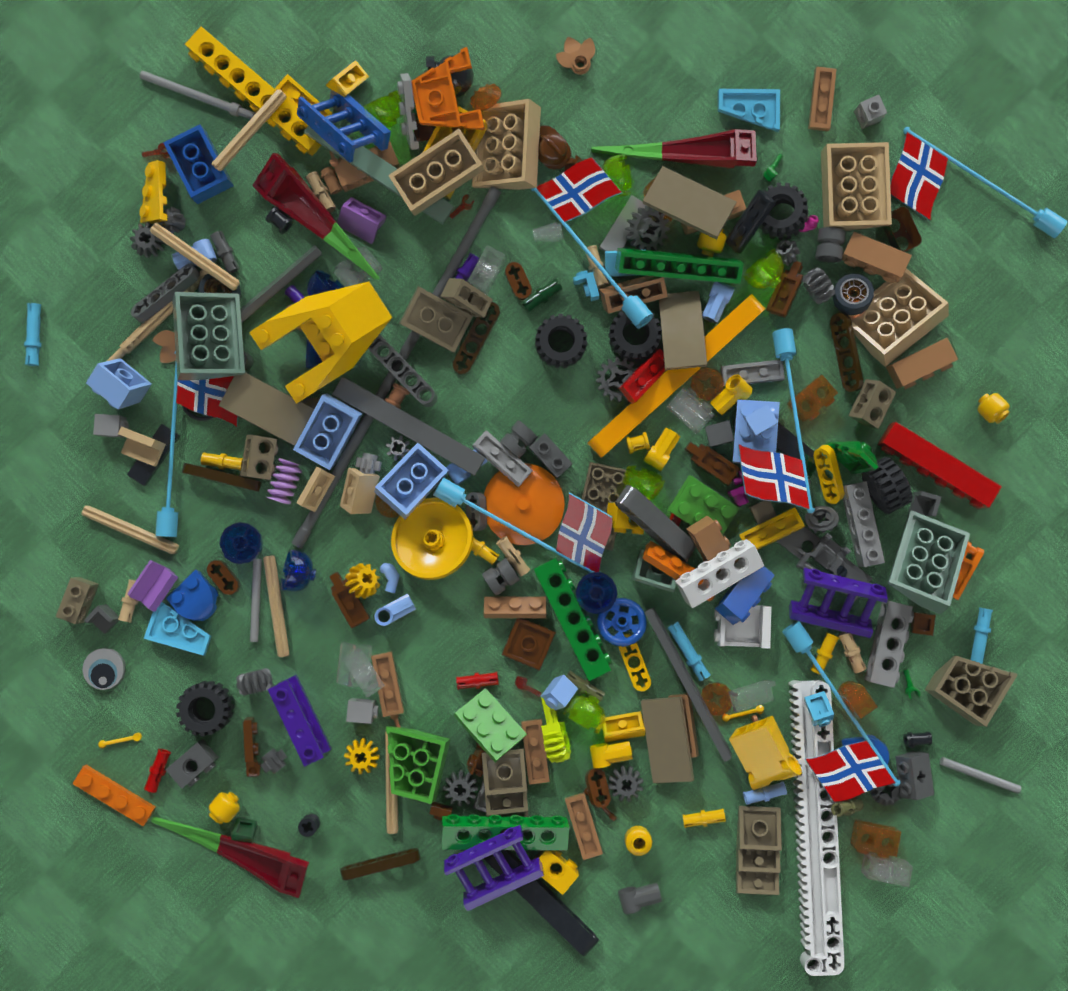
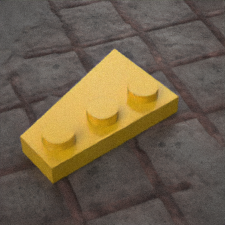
[139,160,167,224]

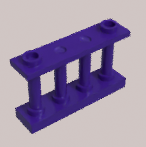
[789,568,888,638]
[267,674,332,767]
[444,825,544,911]

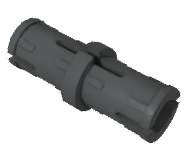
[210,231,240,274]

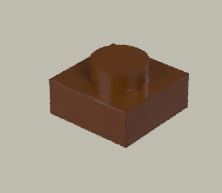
[414,120,435,142]
[910,612,936,636]
[429,802,453,821]

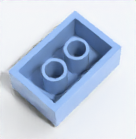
[293,393,363,470]
[732,400,780,464]
[374,443,449,520]

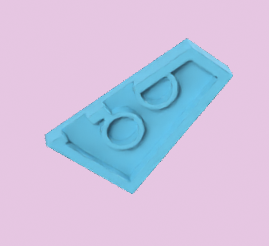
[718,89,780,132]
[144,602,212,656]

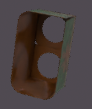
[882,207,922,252]

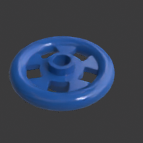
[597,598,647,647]

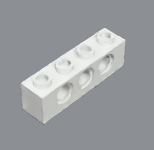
[675,539,764,608]

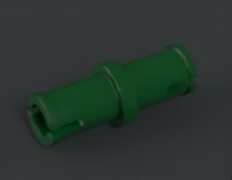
[522,279,562,312]

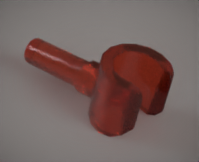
[142,143,170,158]
[449,194,474,219]
[515,676,541,697]

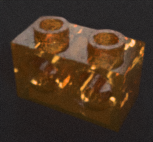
[787,375,838,422]
[837,681,877,719]
[850,819,901,858]

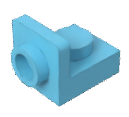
[573,271,599,301]
[804,691,834,727]

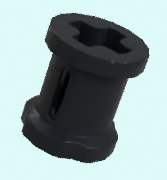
[266,207,293,234]
[298,813,320,837]

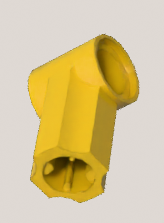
[710,375,753,416]
[643,428,681,472]
[589,741,633,768]

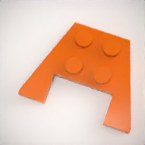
[411,47,485,130]

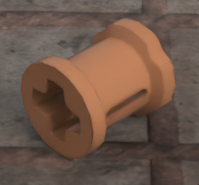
[384,383,410,409]

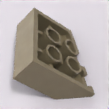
[925,656,1018,727]

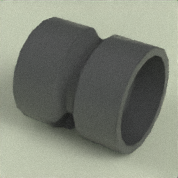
[815,227,846,263]
[499,420,538,459]
[482,558,520,596]

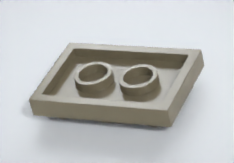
[399,287,473,353]

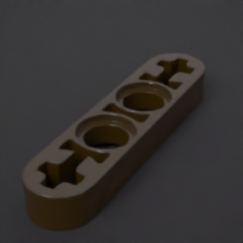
[453,302,500,375]
[830,313,864,392]
[182,462,262,492]
[340,848,421,880]

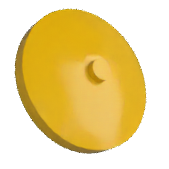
[391,498,474,580]

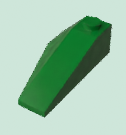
[824,441,878,474]

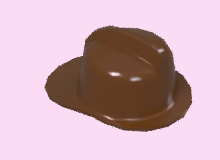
[538,125,571,170]

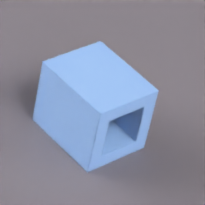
[744,405,779,437]
[541,675,578,710]

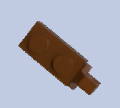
[766,261,803,318]
[684,442,740,486]
[329,572,370,629]
[243,717,261,777]

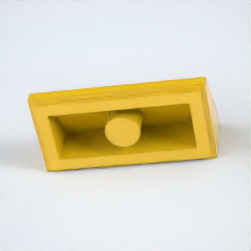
[326,60,369,97]
[600,711,645,743]

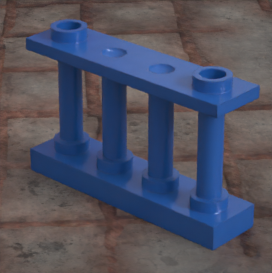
[297,90,391,163]

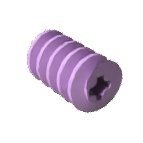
[267,458,302,504]

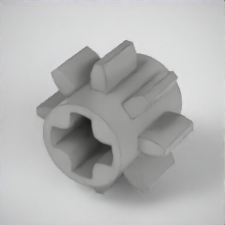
[386,436,410,461]
[355,453,382,474]

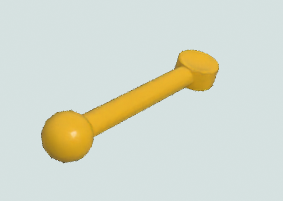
[722,705,764,722]
[98,733,142,748]

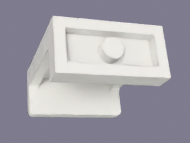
[714,605,771,648]

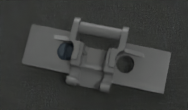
[776,527,873,601]

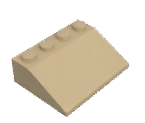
[472,99,541,190]
[821,142,892,231]
[842,268,949,367]

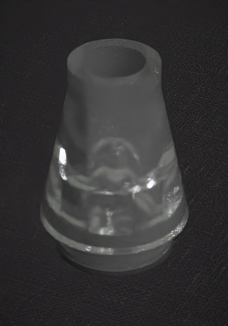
[533,222,564,242]

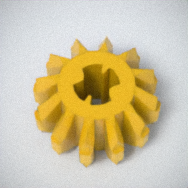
[345,563,380,599]
[344,738,380,775]

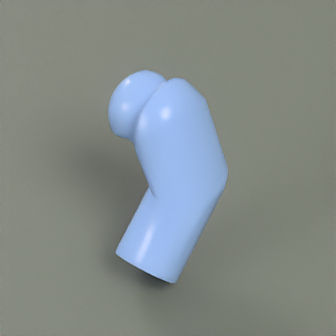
[380,563,400,593]

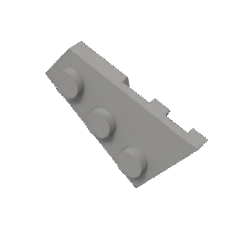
[397,73,419,150]

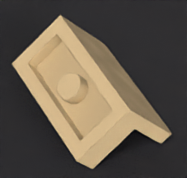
[118,426,166,466]
[296,467,335,512]
[340,468,380,514]

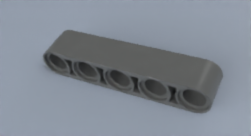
[368,334,438,407]
[615,485,696,563]

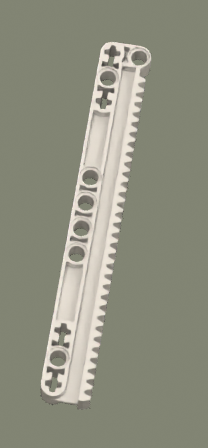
[788,679,844,976]

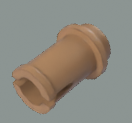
[320,167,343,195]

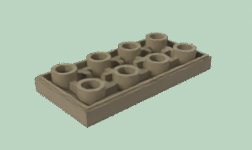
[643,166,737,240]
[582,462,630,551]
[641,697,694,783]

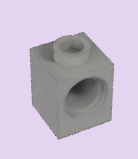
[854,95,887,129]
[93,414,129,438]
[346,698,379,724]

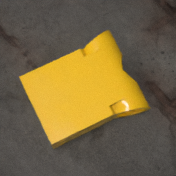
[729,715,802,790]

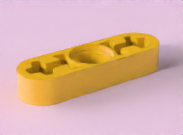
[813,445,845,504]
[618,633,651,691]

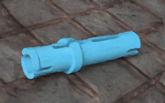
[24,303,42,366]
[970,607,993,664]
[667,622,711,682]

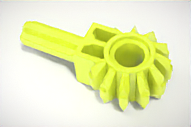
[541,697,571,763]

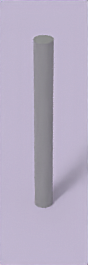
[250,559,262,642]
[940,757,1021,794]

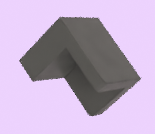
[705,421,734,448]
[908,491,942,517]
[84,604,119,634]

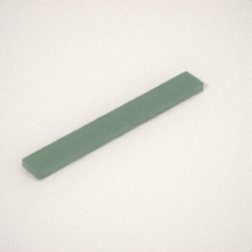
[304,126,454,225]

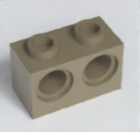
[441,278,493,318]
[849,379,896,429]
[240,435,278,480]
[56,577,99,624]

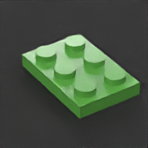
[667,475,739,536]
[454,688,527,763]

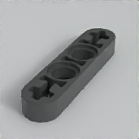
[131,264,200,323]

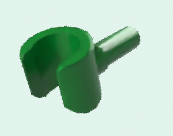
[763,154,783,182]
[903,669,921,700]

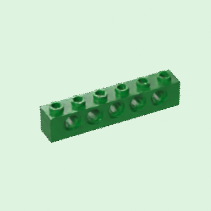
[615,248,744,284]
[534,558,613,681]
[441,814,569,851]

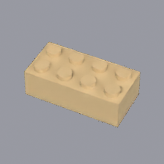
[388,129,484,216]

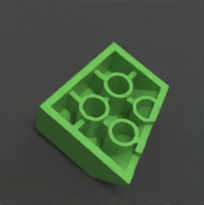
[386,726,451,804]

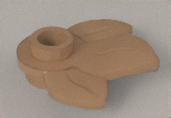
[556,37,595,75]
[153,330,176,363]

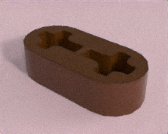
[505,262,532,301]
[207,560,240,595]
[585,768,611,808]

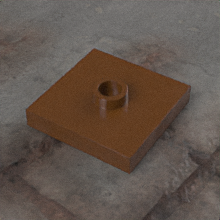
[502,618,556,671]

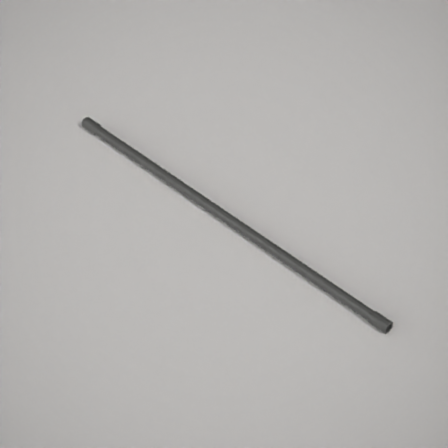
[291,187,501,549]

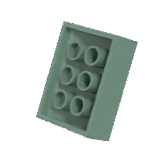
[172,292,245,380]
[888,510,970,614]

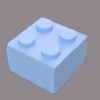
[86,358,152,409]

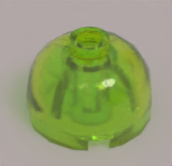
[363,90,402,128]
[602,154,632,197]
[742,249,784,289]
[622,466,665,501]
[563,694,605,734]

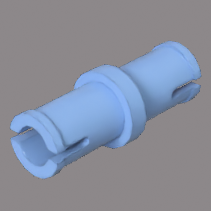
[743,782,787,805]

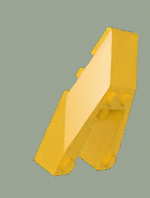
[249,281,393,404]

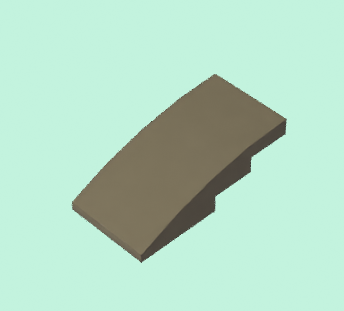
[658,291,707,370]
[219,373,314,445]
[482,749,529,833]
[736,806,782,895]

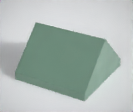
[631,549,676,593]

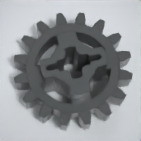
[625,206,670,251]
[596,357,638,402]

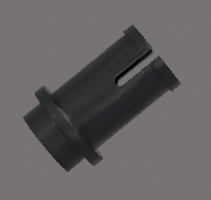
[903,732,932,748]

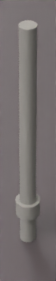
[140,71,256,119]

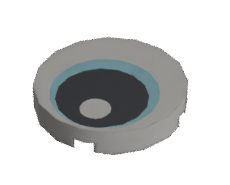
[82,648,126,690]

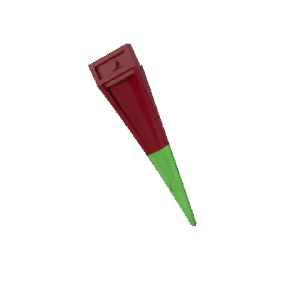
[591,129,757,168]
[252,153,380,280]
[151,817,309,898]

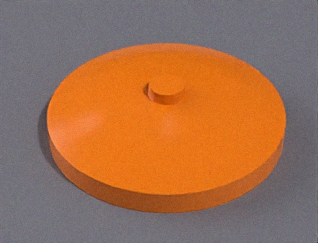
[484,463,565,545]

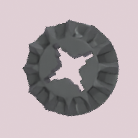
[805,506,839,534]
[870,774,901,806]

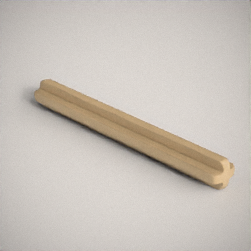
[212,90,287,171]
[150,223,240,290]
[81,506,179,554]
[263,555,289,657]
[385,732,398,834]

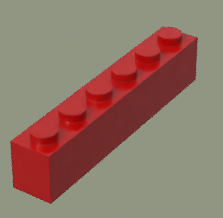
[877,422,1002,509]

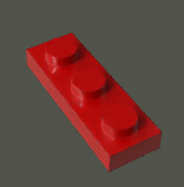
[619,348,666,404]

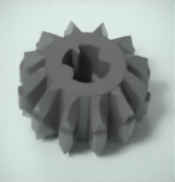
[129,222,166,258]
[802,267,835,304]
[236,668,273,695]
[608,766,644,802]
[443,770,478,807]

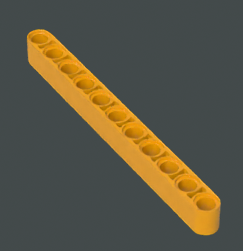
[588,294,766,458]

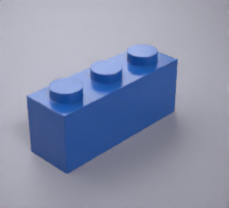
[714,566,775,625]

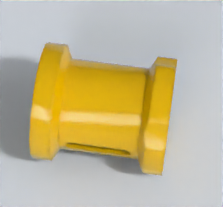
[626,432,650,454]

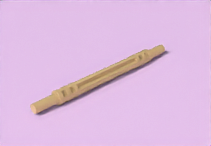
[107,269,208,361]

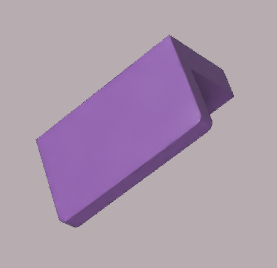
[337,197,387,244]
[128,560,178,612]

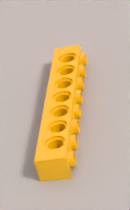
[185,26,322,156]

